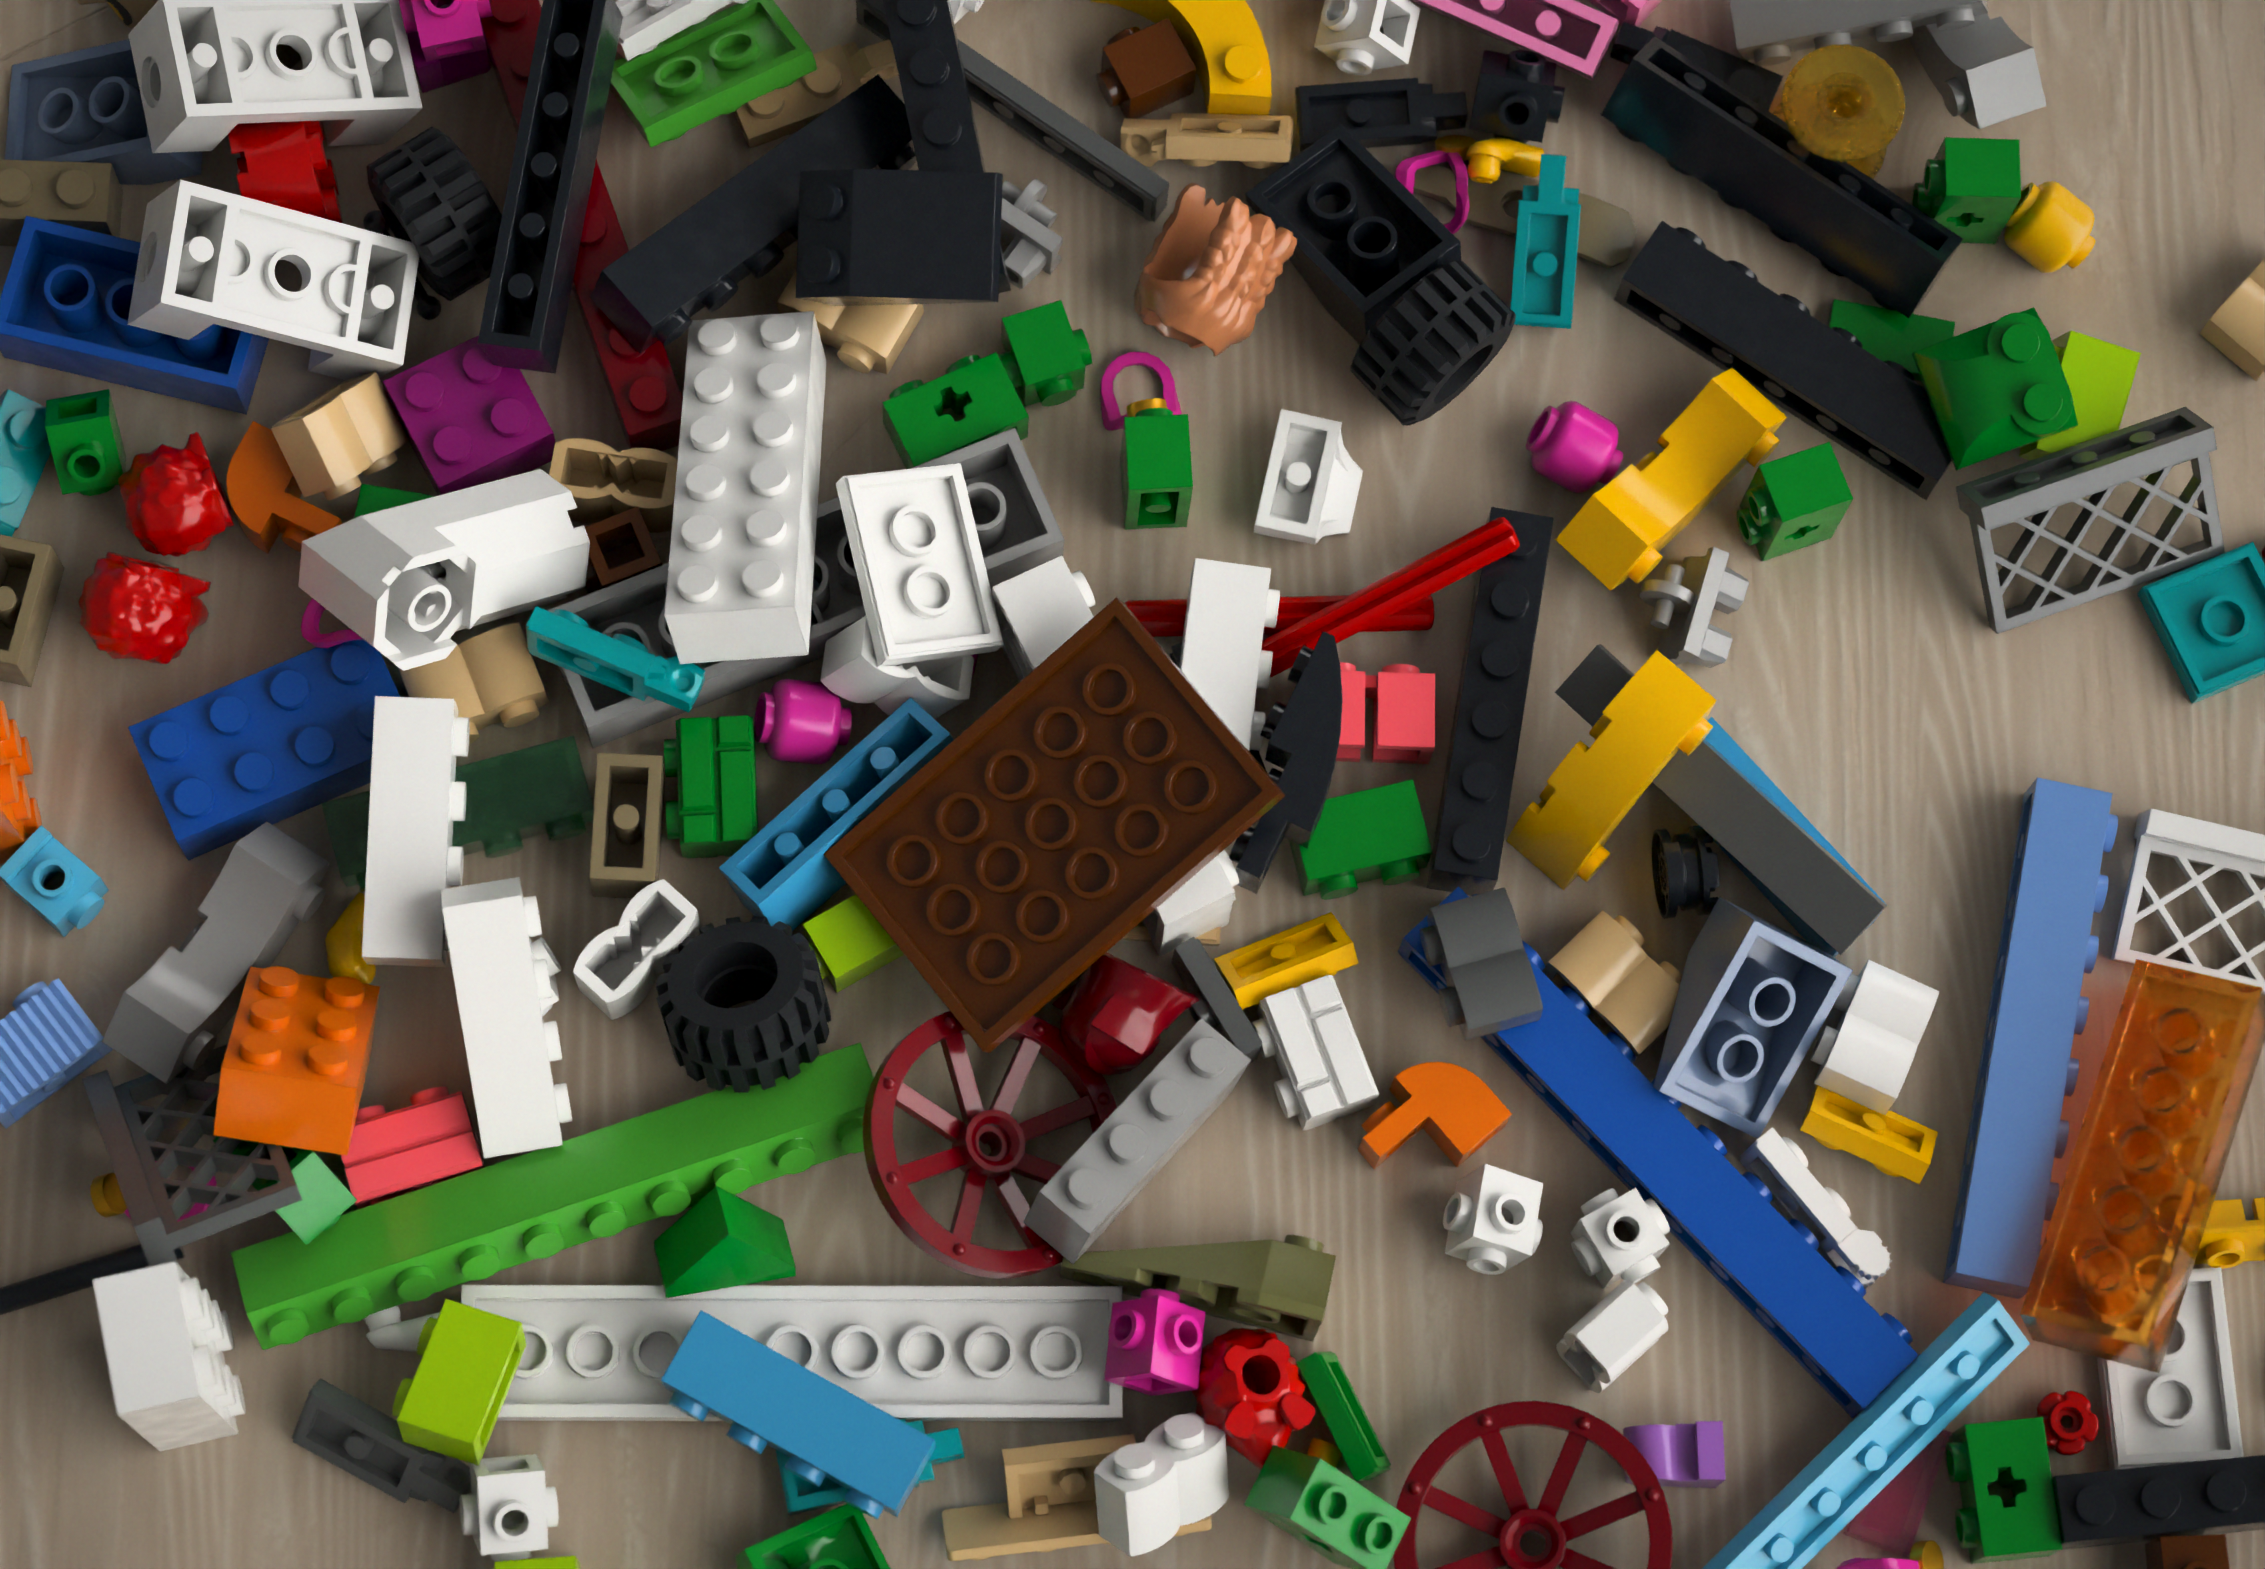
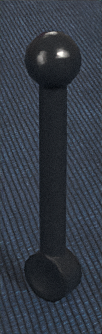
[363,211,441,320]

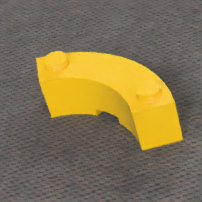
[1091,0,1272,115]
[1555,367,1787,591]
[1506,650,1717,890]

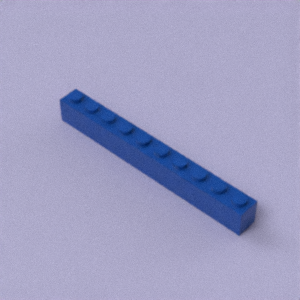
[1398,886,1918,1418]

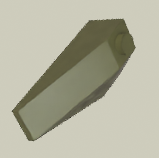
[1060,1235,1336,1342]

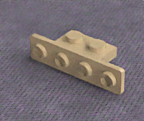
[942,1434,1212,1561]

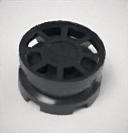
[1651,825,1720,919]

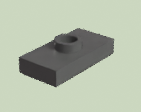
[1171,937,1262,1064]

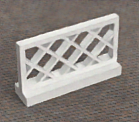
[2111,808,2265,996]

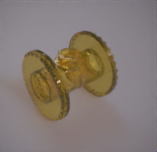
[1773,44,1905,179]

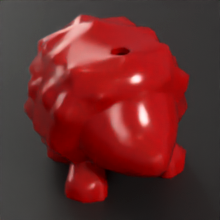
[118,432,234,557]
[78,552,211,664]
[1192,1328,1315,1470]

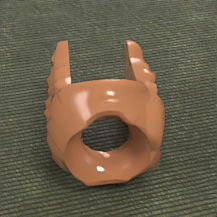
[1134,183,1297,357]

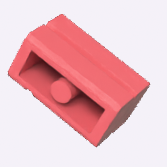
[341,1086,485,1210]

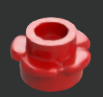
[2036,1390,2099,1455]

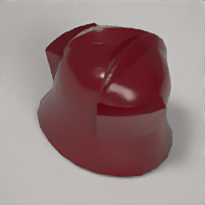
[1052,952,1200,1075]

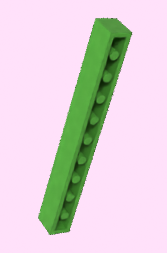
[230,1042,874,1350]

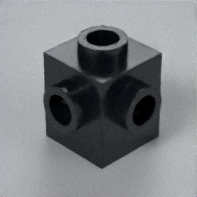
[1469,50,1565,143]

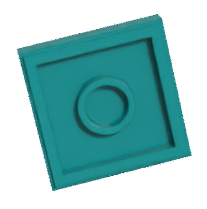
[2137,542,2265,704]

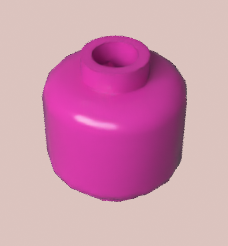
[1525,401,1623,493]
[754,679,852,765]

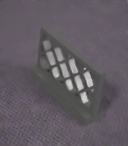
[1956,407,2225,634]
[82,1044,302,1267]

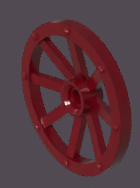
[863,1011,1117,1279]
[1393,1401,1673,1569]

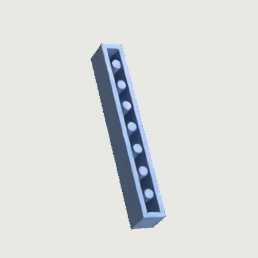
[1943,777,2118,1299]

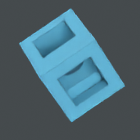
[0,825,109,937]

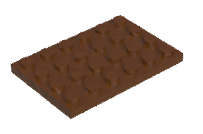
[824,597,1286,1053]

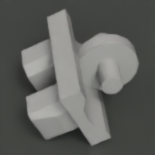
[1001,179,1063,289]
[1639,546,1749,668]

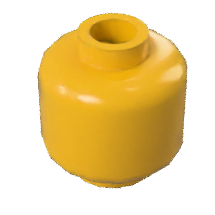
[2004,181,2096,273]

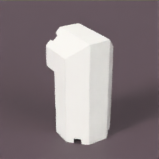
[298,469,590,671]

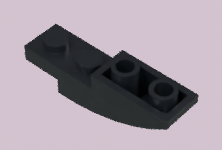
[1229,631,1342,894]

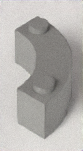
[1909,13,2047,129]
[102,822,330,1084]

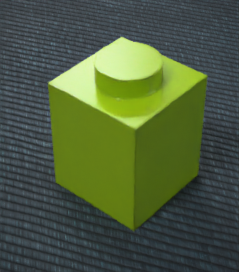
[803,894,903,993]

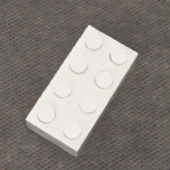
[93,1262,246,1451]

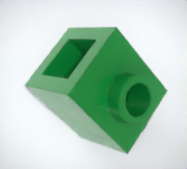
[998,300,1092,407]
[45,389,126,496]

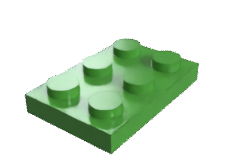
[609,0,818,148]

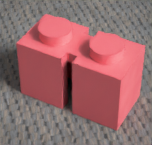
[1336,662,1435,764]

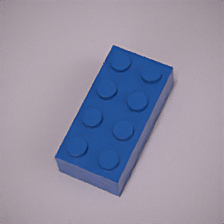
[0,216,269,415]
[128,640,400,861]

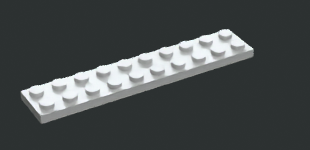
[461,1285,1123,1421]

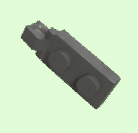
[292,1378,471,1513]

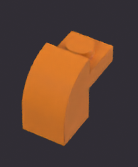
[226,421,343,554]
[1358,1062,1512,1169]

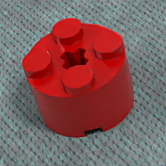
[228,121,343,223]

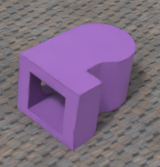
[1623,1421,1726,1488]

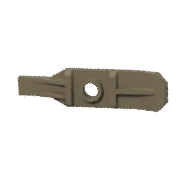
[1401,155,1637,269]

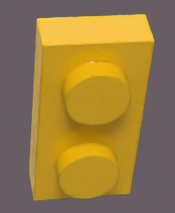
[1214,912,1359,1010]
[1800,1085,1938,1184]

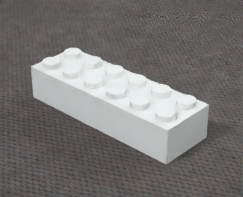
[664,311,827,664]
[992,555,1239,957]

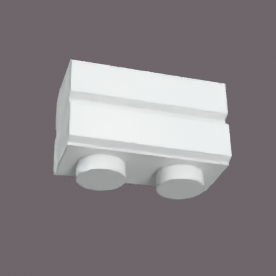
[1251,975,1379,1130]

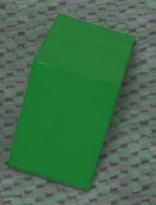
[654,1186,796,1298]

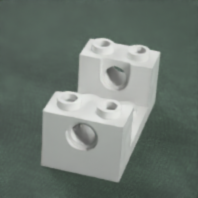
[128,0,423,153]
[127,179,420,380]

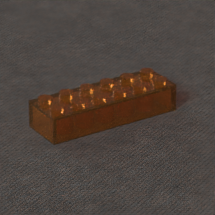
[2020,959,2265,1373]

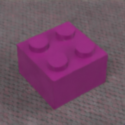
[383,335,556,496]

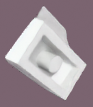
[1253,409,1363,544]

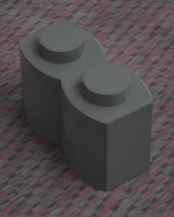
[1420,887,1543,1041]

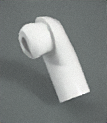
[364,1306,440,1352]

